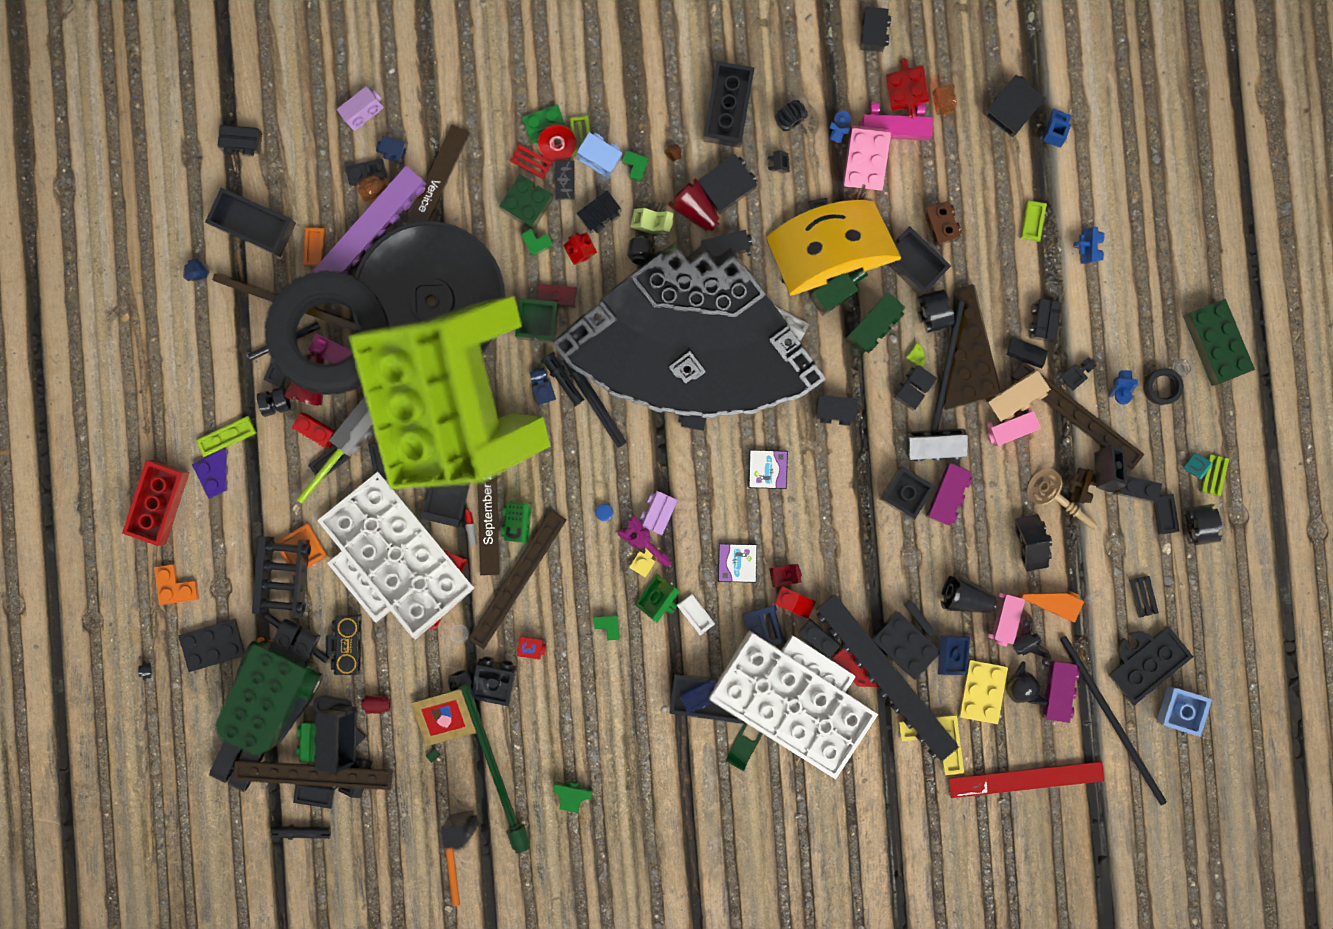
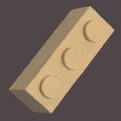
[987,369,1051,422]

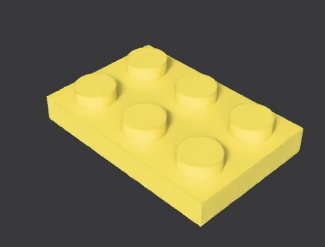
[959,660,1008,724]

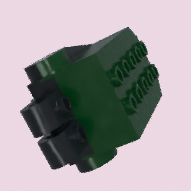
[209,618,323,792]

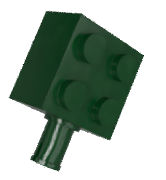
[810,267,868,316]

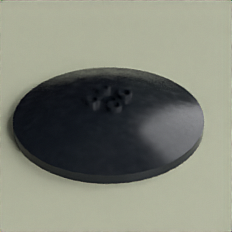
[352,221,506,354]

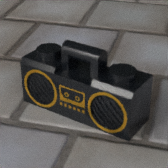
[326,615,362,675]

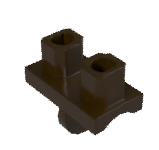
[1065,468,1096,504]

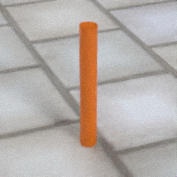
[445,848,460,906]

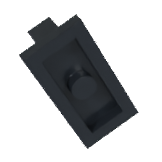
[345,159,388,187]

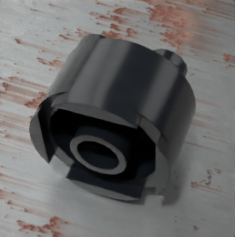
[916,289,954,333]
[1182,504,1223,545]

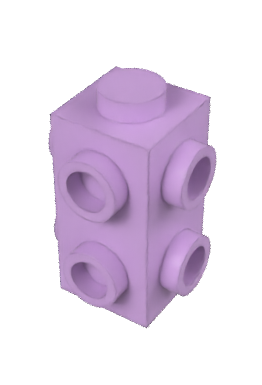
[337,86,384,131]

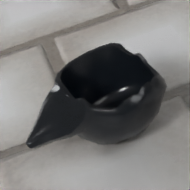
[1006,661,1048,705]

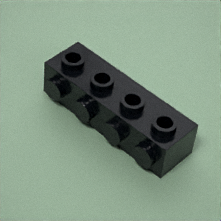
[439,810,479,850]

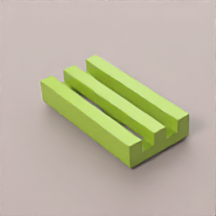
[570,115,591,156]
[1200,454,1229,496]

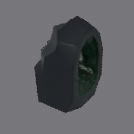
[448,670,472,691]

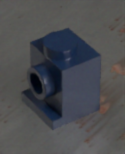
[376,136,408,165]

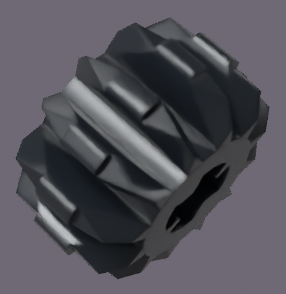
[775,100,808,131]

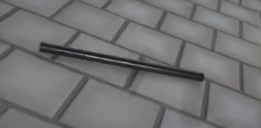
[931,300,965,430]

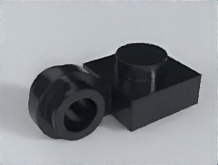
[1060,357,1097,391]

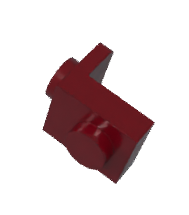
[769,564,802,587]

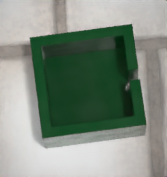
[499,174,554,231]
[515,298,559,343]

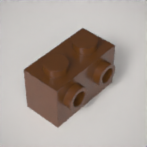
[924,201,962,247]

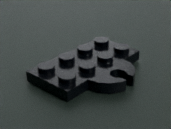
[1108,626,1194,706]

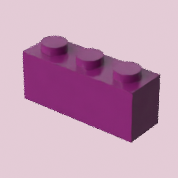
[926,463,973,526]
[1042,660,1079,723]

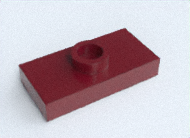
[537,284,577,307]

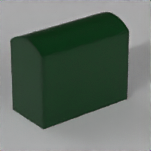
[426,748,441,763]

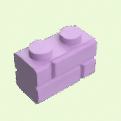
[639,491,678,535]

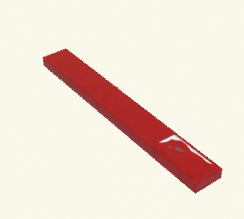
[948,761,1105,798]

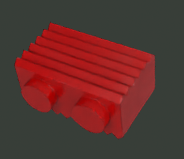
[292,412,336,448]

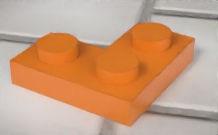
[154,564,199,605]

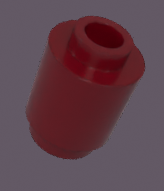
[361,694,390,714]

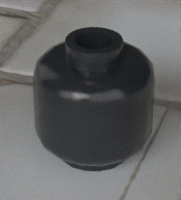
[627,235,653,265]

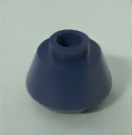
[183,259,210,281]

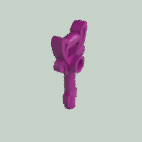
[617,515,672,567]

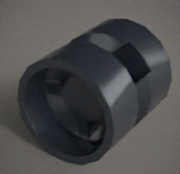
[256,386,291,417]

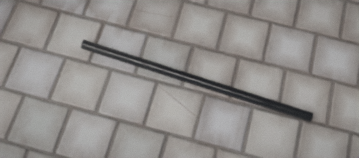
[1060,636,1167,805]

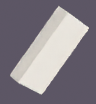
[677,593,715,635]

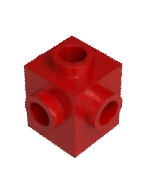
[563,233,598,265]

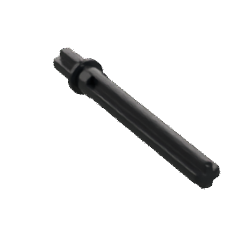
[563,359,626,448]

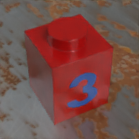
[517,636,547,660]

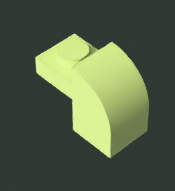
[630,208,674,235]

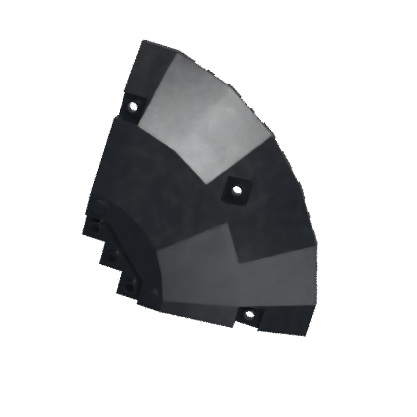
[552,240,826,418]

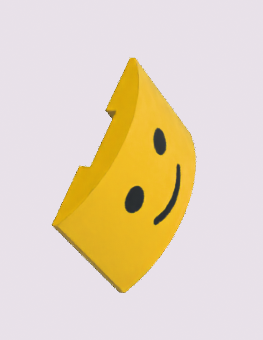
[766,200,901,296]

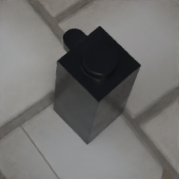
[701,230,753,259]

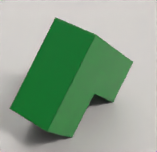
[622,150,649,183]
[521,229,554,257]
[594,615,620,641]

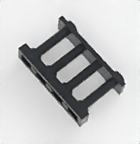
[252,536,311,618]

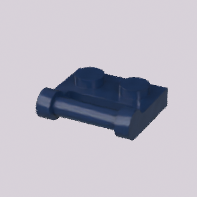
[743,605,787,646]

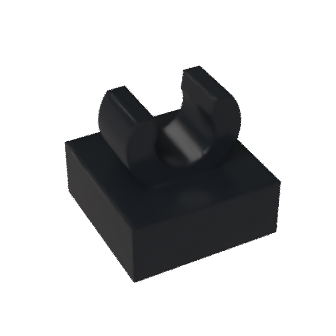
[768,150,790,173]

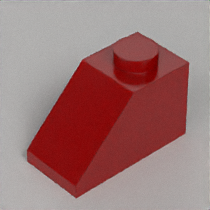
[773,586,816,619]

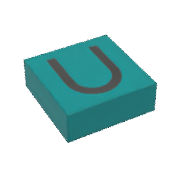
[1184,453,1213,480]

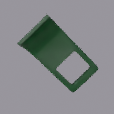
[725,723,763,771]

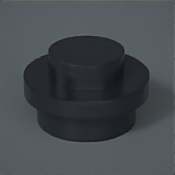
[138,661,152,681]

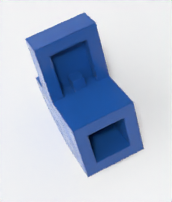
[1042,109,1072,148]

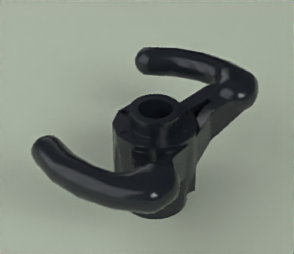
[1013,612,1052,666]

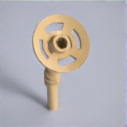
[1027,469,1098,530]

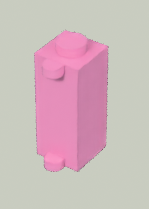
[987,407,1041,447]
[987,593,1025,647]

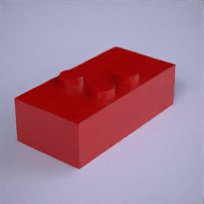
[122,460,190,546]

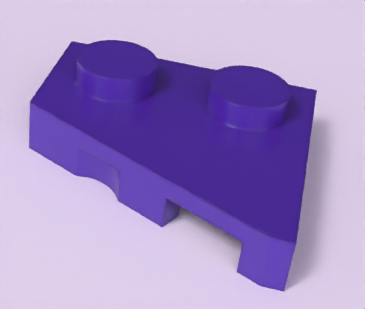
[192,448,228,499]

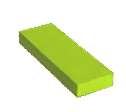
[196,416,257,458]

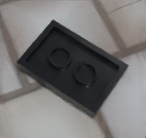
[178,619,245,672]

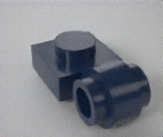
[529,367,557,406]

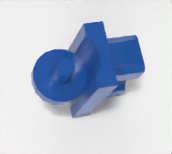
[830,111,851,143]
[1073,227,1105,264]
[1109,370,1138,405]

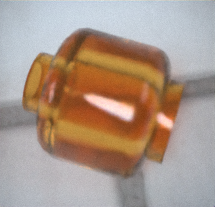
[358,175,387,203]

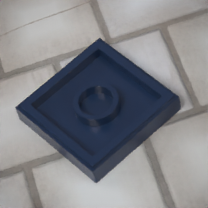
[937,635,970,675]

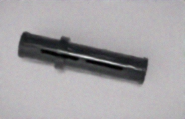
[270,824,331,840]

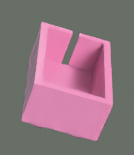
[843,125,891,190]

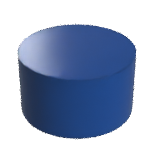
[596,504,613,521]

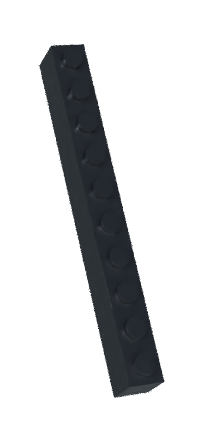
[816,594,959,762]

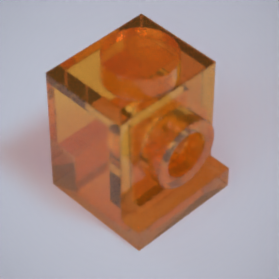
[932,84,957,116]

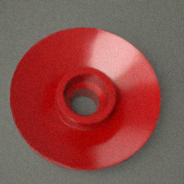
[538,124,576,162]

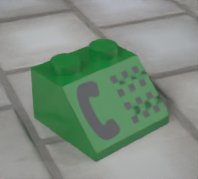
[501,502,532,543]

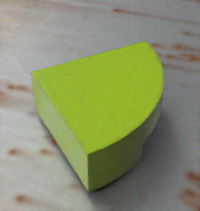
[905,342,925,367]

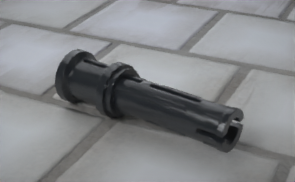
[541,352,585,407]

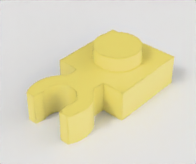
[629,542,660,578]

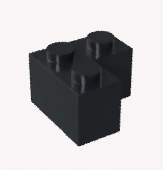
[1015,514,1052,572]

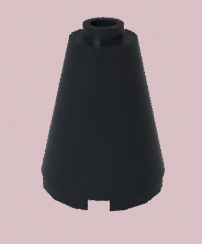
[941,573,997,614]

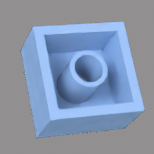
[576,132,622,179]
[1156,685,1212,737]

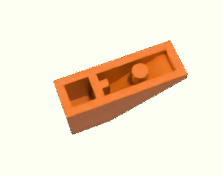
[1018,591,1084,623]

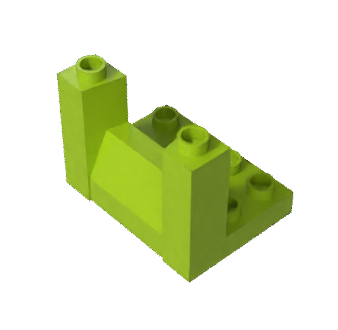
[350,296,551,489]

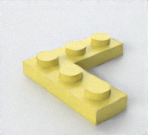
[898,714,964,775]

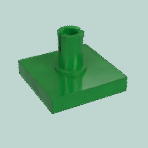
[635,574,680,623]

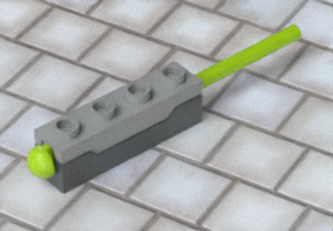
[297,397,373,504]

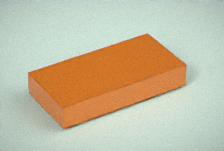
[303,227,325,267]

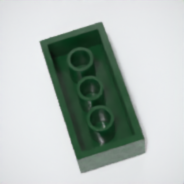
[1183,298,1255,386]

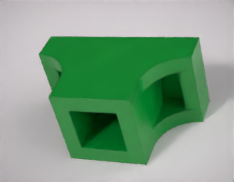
[553,781,593,813]

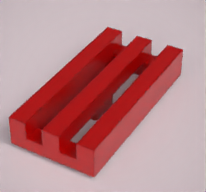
[510,144,553,180]

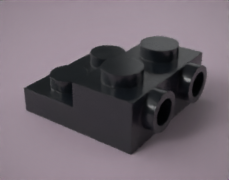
[472,656,517,707]

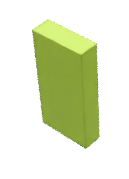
[1020,200,1047,242]

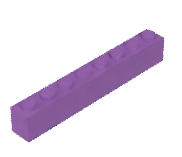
[312,165,427,275]

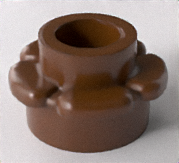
[664,144,682,162]

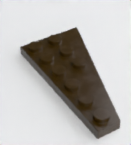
[945,284,1002,410]

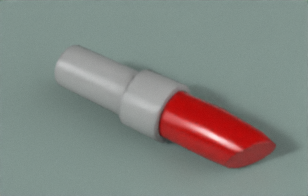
[465,509,476,545]

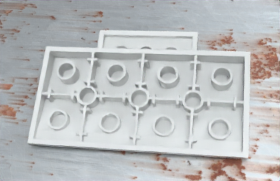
[317,472,474,640]
[709,630,878,779]

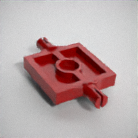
[886,59,930,119]

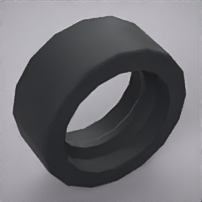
[1143,368,1184,405]

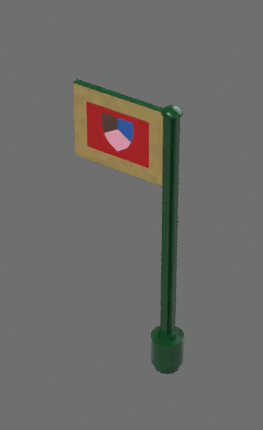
[411,683,530,853]

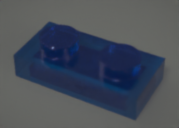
[679,679,717,714]

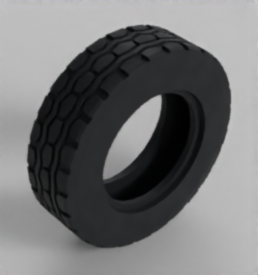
[264,270,390,395]

